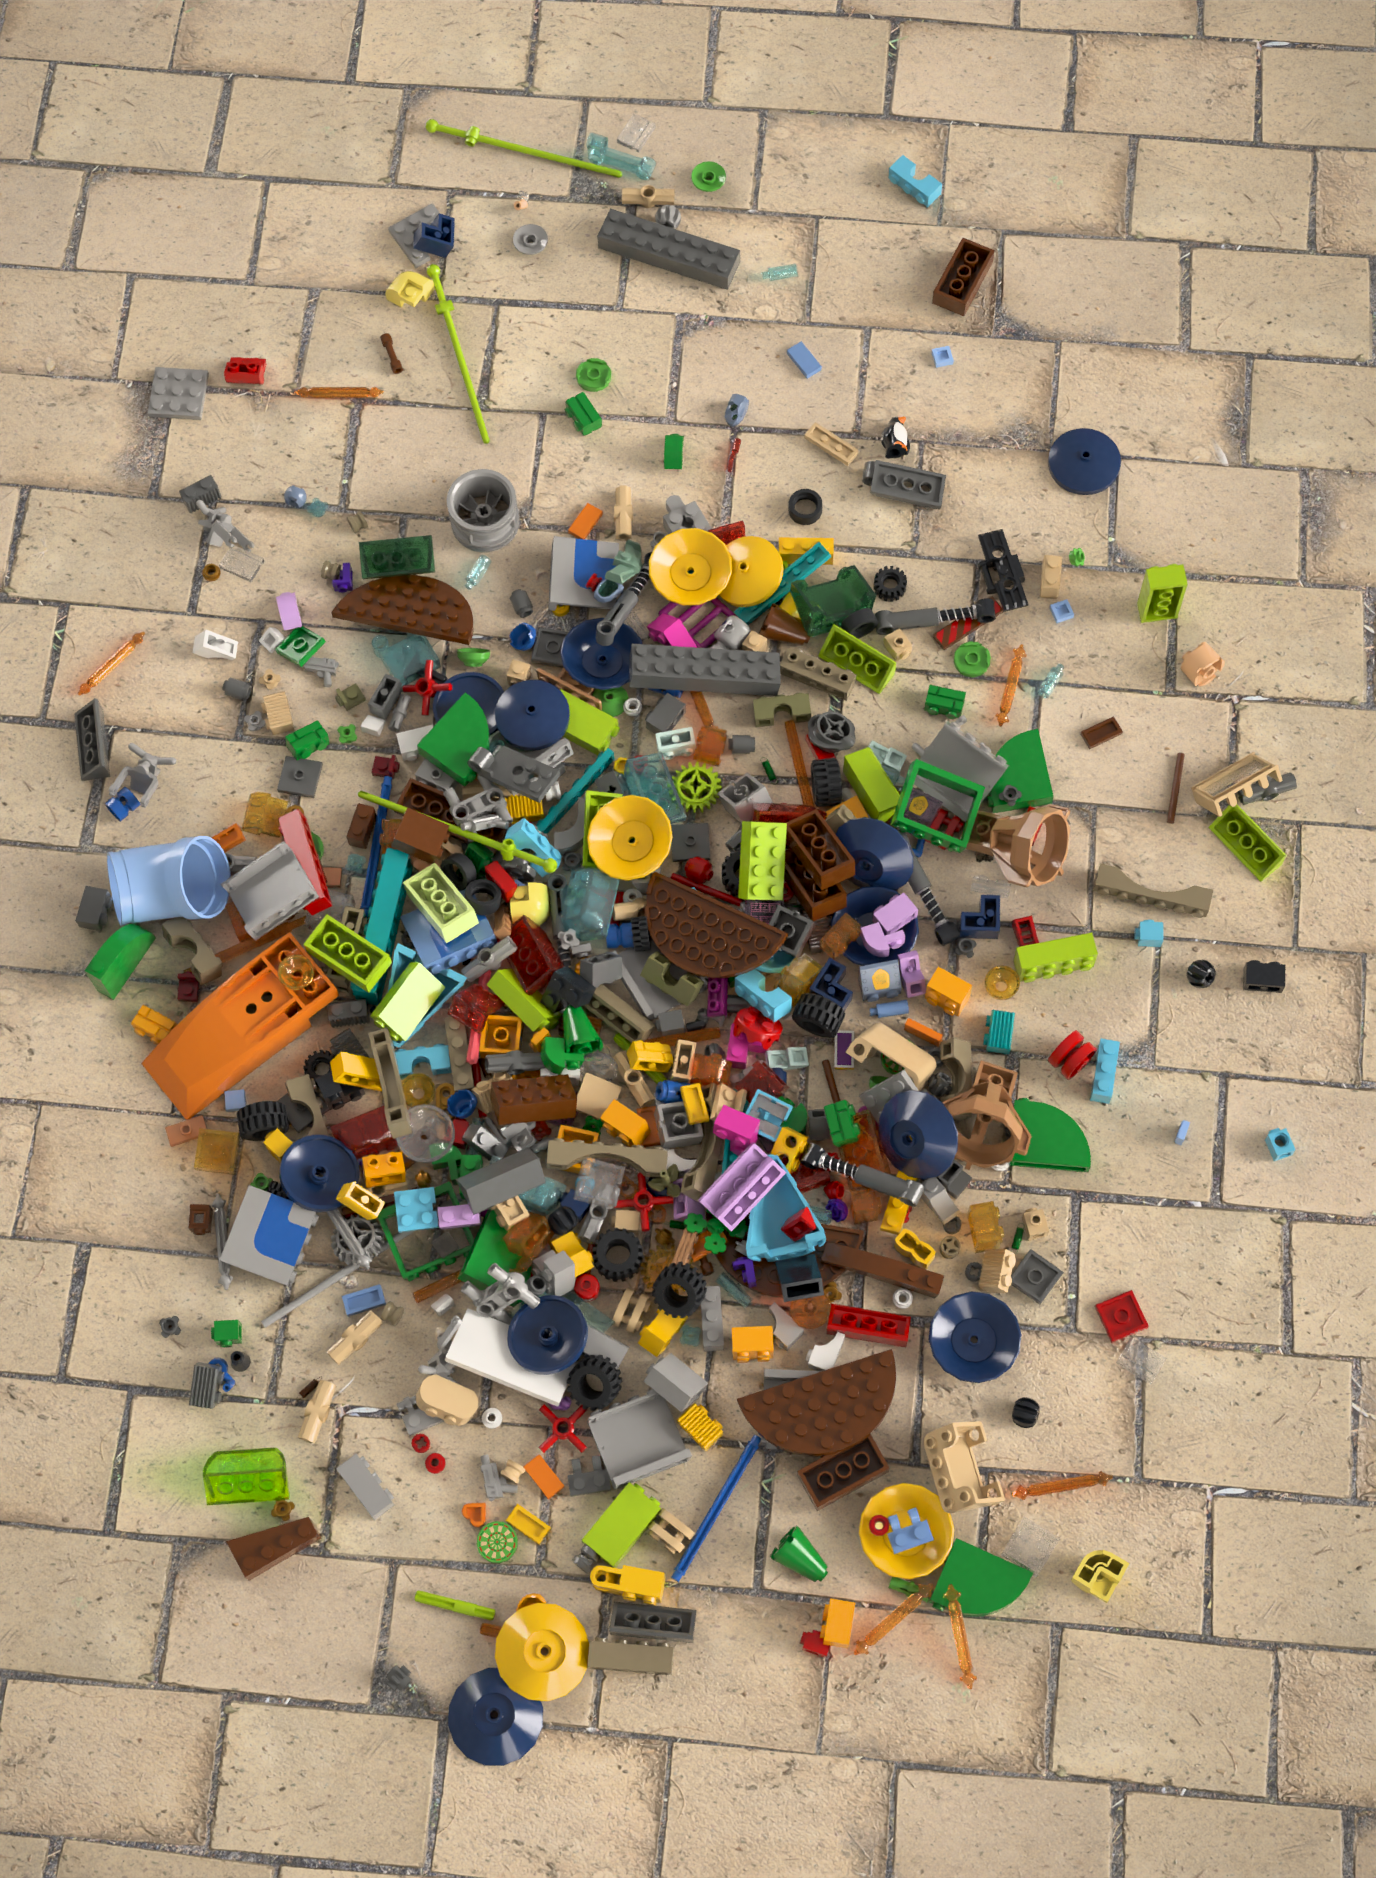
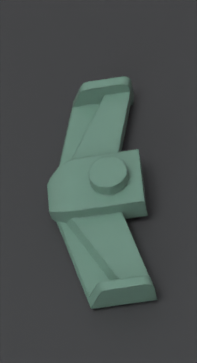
[605,540,643,584]

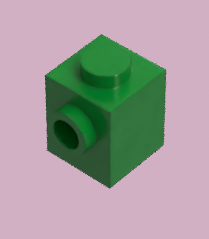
[211,1320,242,1348]

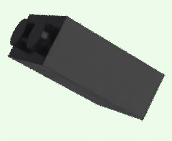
[775,1254,824,1302]

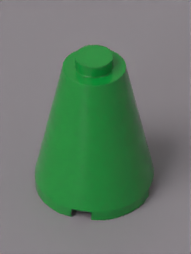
[563,1005,603,1060]
[770,1525,828,1582]

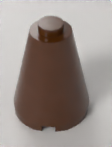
[759,603,811,646]

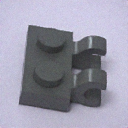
[568,1455,611,1497]

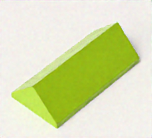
[818,624,896,694]
[843,747,900,822]
[582,790,623,870]
[1208,805,1286,882]

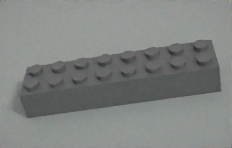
[597,208,740,290]
[629,644,781,696]

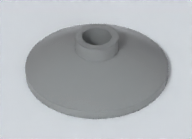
[513,224,548,255]

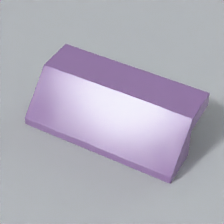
[698,1142,786,1232]

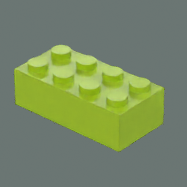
[1137,564,1188,623]
[738,821,787,900]
[303,914,392,993]
[1013,932,1098,983]

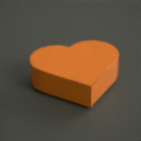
[462,1503,486,1528]

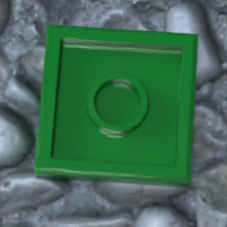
[275,626,326,667]

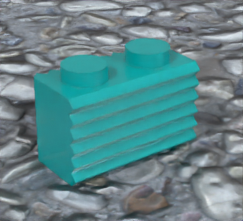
[983,1009,1015,1054]

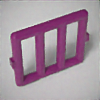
[658,597,737,648]

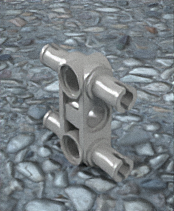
[443,775,513,842]
[460,1263,541,1325]

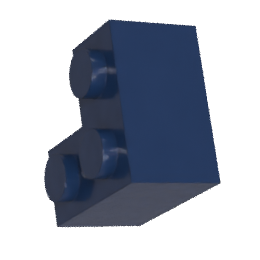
[413,213,455,258]
[960,895,1000,939]
[809,957,853,1012]

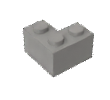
[531,1250,575,1296]

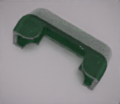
[790,565,877,637]

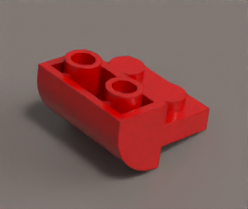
[224,357,267,385]

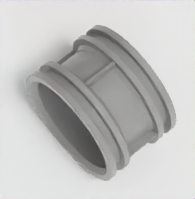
[447,469,520,552]

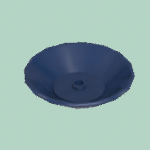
[560,618,643,690]
[836,817,914,891]
[831,886,919,966]
[878,1090,958,1180]
[928,1291,1022,1383]
[448,1668,543,1766]

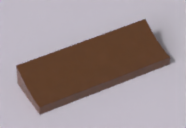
[394,778,512,855]

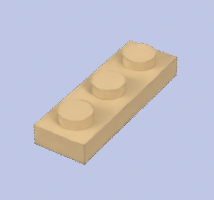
[804,422,859,466]

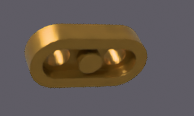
[436,1083,455,1123]

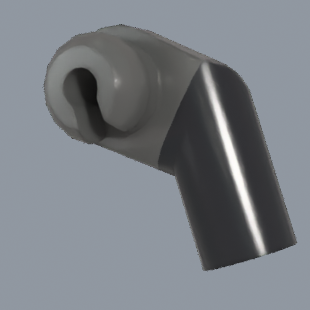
[685,1008,710,1033]

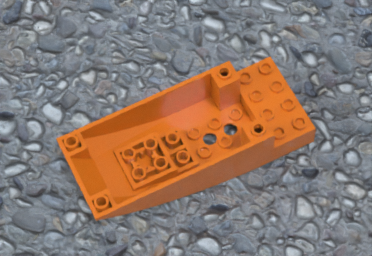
[141,932,339,1120]

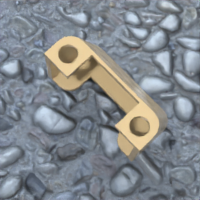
[846,1023,936,1091]
[924,1421,1005,1513]

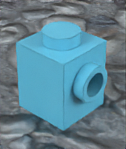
[1134,920,1163,947]

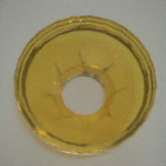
[278,955,314,990]
[985,965,1020,1000]
[402,1073,435,1108]

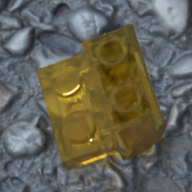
[241,792,288,838]

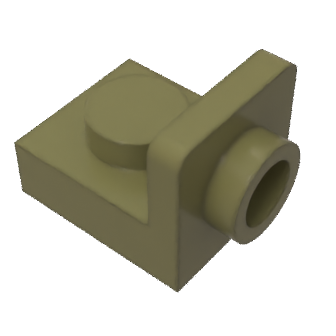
[335,683,366,711]

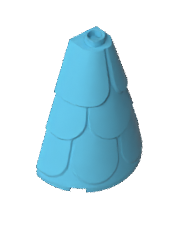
[388,943,467,1049]
[746,1154,826,1262]

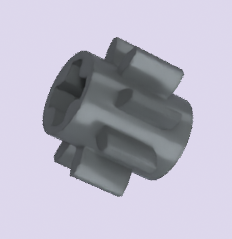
[928,1072,952,1097]
[386,1665,412,1692]

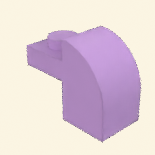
[276,592,302,630]
[860,922,905,957]
[898,950,926,998]

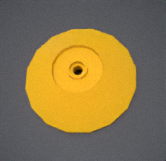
[649,528,732,606]
[587,795,673,881]
[859,1483,954,1579]
[495,1603,589,1701]

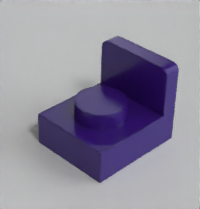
[332,563,353,593]
[732,1257,756,1288]

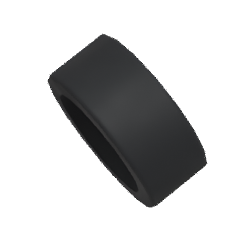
[788,489,823,525]
[841,608,878,639]
[440,853,477,891]
[465,879,501,915]

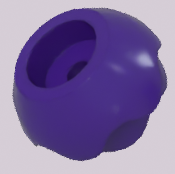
[825,1199,848,1222]

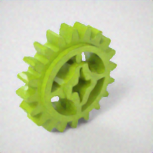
[670,762,722,813]

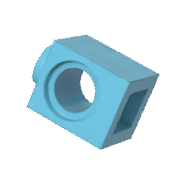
[1265,1128,1296,1161]

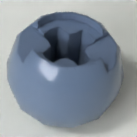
[284,485,307,508]

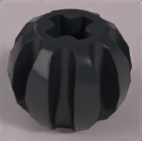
[1186,960,1216,988]
[548,1206,578,1236]
[1012,1397,1040,1428]

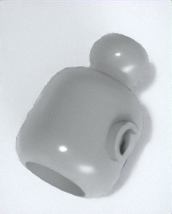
[710,615,751,650]

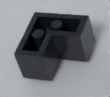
[540,966,596,1013]
[316,1071,365,1110]

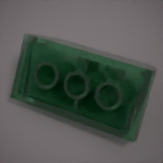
[359,535,436,580]

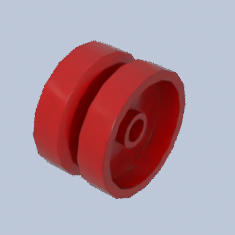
[1048,1030,1097,1080]

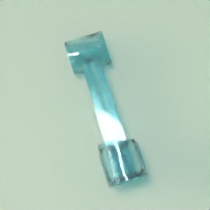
[586,132,656,180]

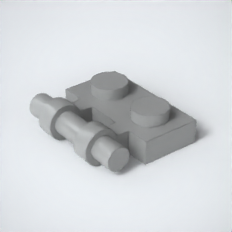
[397,1395,444,1436]

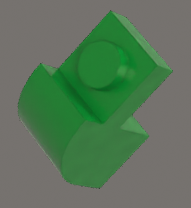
[664,434,684,470]
[541,1037,584,1075]
[778,1096,808,1143]
[429,1143,462,1185]

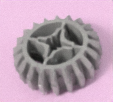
[331,1214,385,1267]

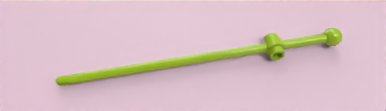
[426,119,622,178]
[427,264,490,444]
[358,791,557,873]

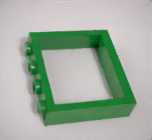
[891,759,985,853]
[378,1181,474,1282]

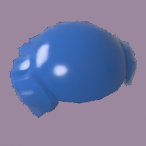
[509,622,536,651]
[447,1089,477,1119]

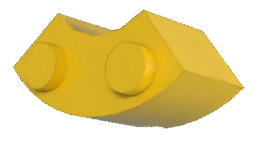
[548,1231,594,1277]
[638,1309,688,1357]

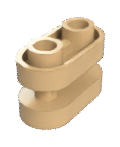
[611,1288,652,1334]
[648,1508,695,1554]

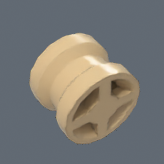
[500,1459,525,1484]

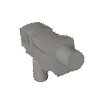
[304,657,339,687]
[461,814,509,832]
[480,1455,518,1502]

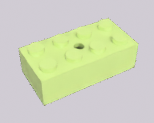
[403,863,479,943]

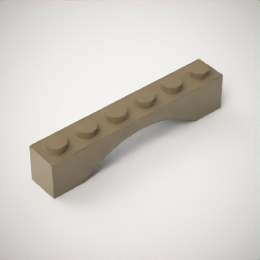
[1093,863,1213,918]
[369,1028,412,1139]
[681,1083,722,1202]
[546,1138,668,1178]

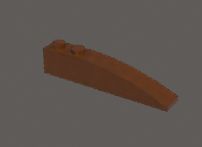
[821,1242,944,1298]

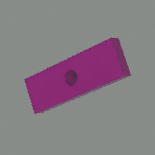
[707,978,728,1018]

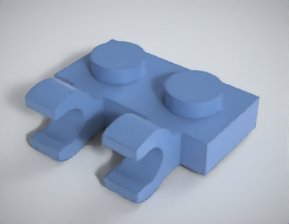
[887,1507,934,1554]

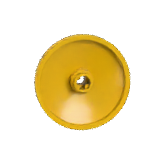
[719,536,783,607]

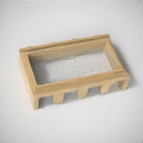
[1191,752,1283,817]

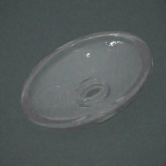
[396,1104,455,1163]

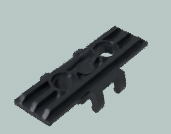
[977,529,1029,612]

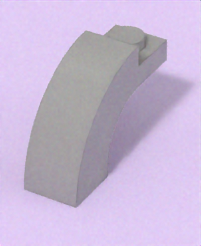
[554,797,585,856]

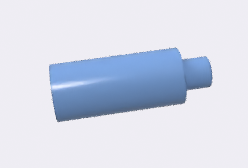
[869,1000,909,1018]

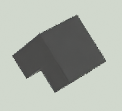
[938,1160,972,1199]

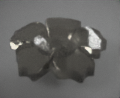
[974,851,994,863]

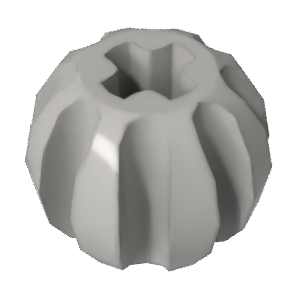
[655,204,681,229]

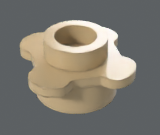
[259,669,281,690]

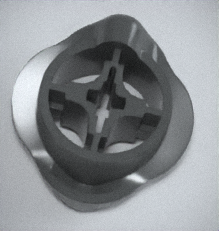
[808,711,856,753]

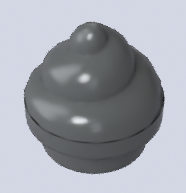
[704,1043,725,1062]

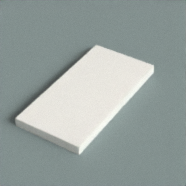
[445,1308,578,1407]

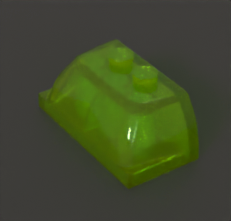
[203,1447,290,1506]

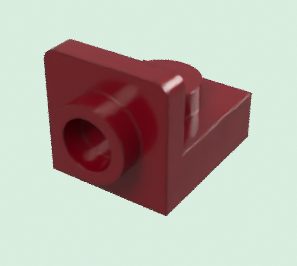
[371,755,400,779]
[177,971,200,1002]

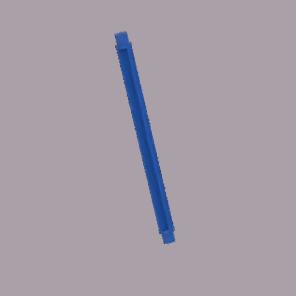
[360,776,393,918]
[671,1434,761,1582]

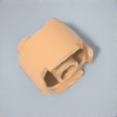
[1181,642,1224,686]

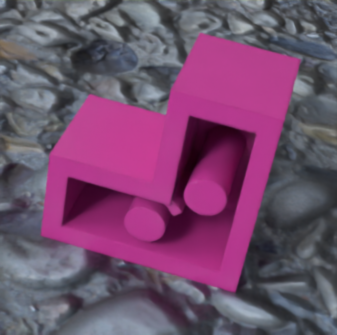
[646,613,698,648]
[726,1023,768,1070]
[713,1105,760,1156]

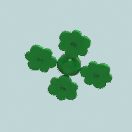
[684,1209,748,1254]

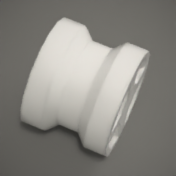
[546,781,561,802]

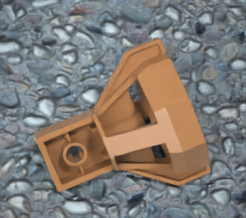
[959,804,1070,887]
[942,1060,1031,1170]

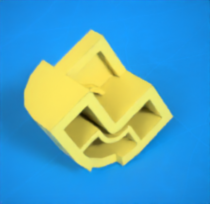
[385,271,435,307]
[510,882,550,931]
[1071,1550,1130,1603]

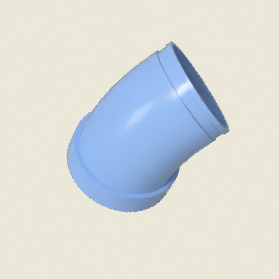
[107,836,231,926]

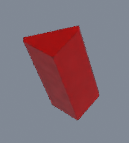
[826,1303,911,1348]

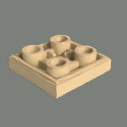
[576,1072,622,1120]

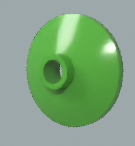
[691,161,726,192]
[592,686,628,717]

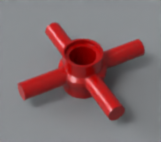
[402,660,452,716]
[613,1173,674,1232]
[538,1404,588,1453]

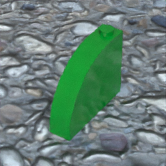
[417,693,490,787]
[987,729,1054,814]
[84,924,156,1000]
[1009,1098,1091,1173]
[457,1208,532,1308]
[929,1538,1033,1617]

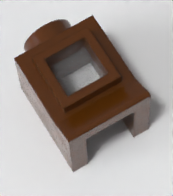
[188,1204,213,1235]

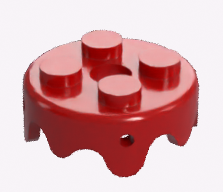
[733,1006,783,1050]

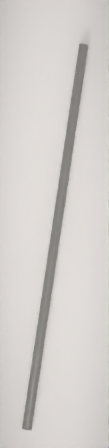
[261,1137,548,1328]

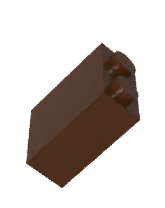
[391,807,450,864]

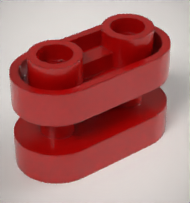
[925,808,964,850]

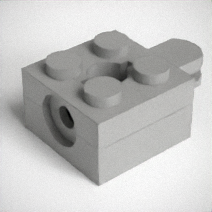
[663,495,712,534]

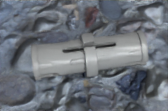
[388,694,411,732]

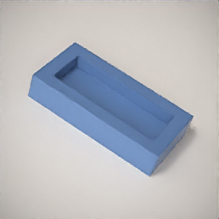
[787,341,822,379]
[342,1284,386,1317]

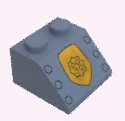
[858,960,902,1002]

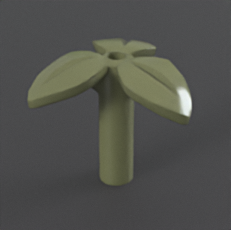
[648,1164,681,1197]

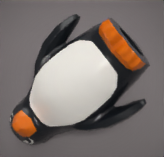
[881,416,910,459]

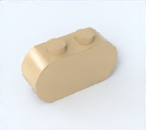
[416,1375,478,1426]

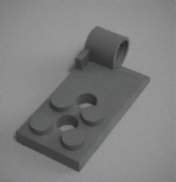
[862,460,946,510]
[467,745,560,803]

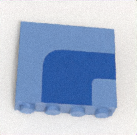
[400,889,498,975]

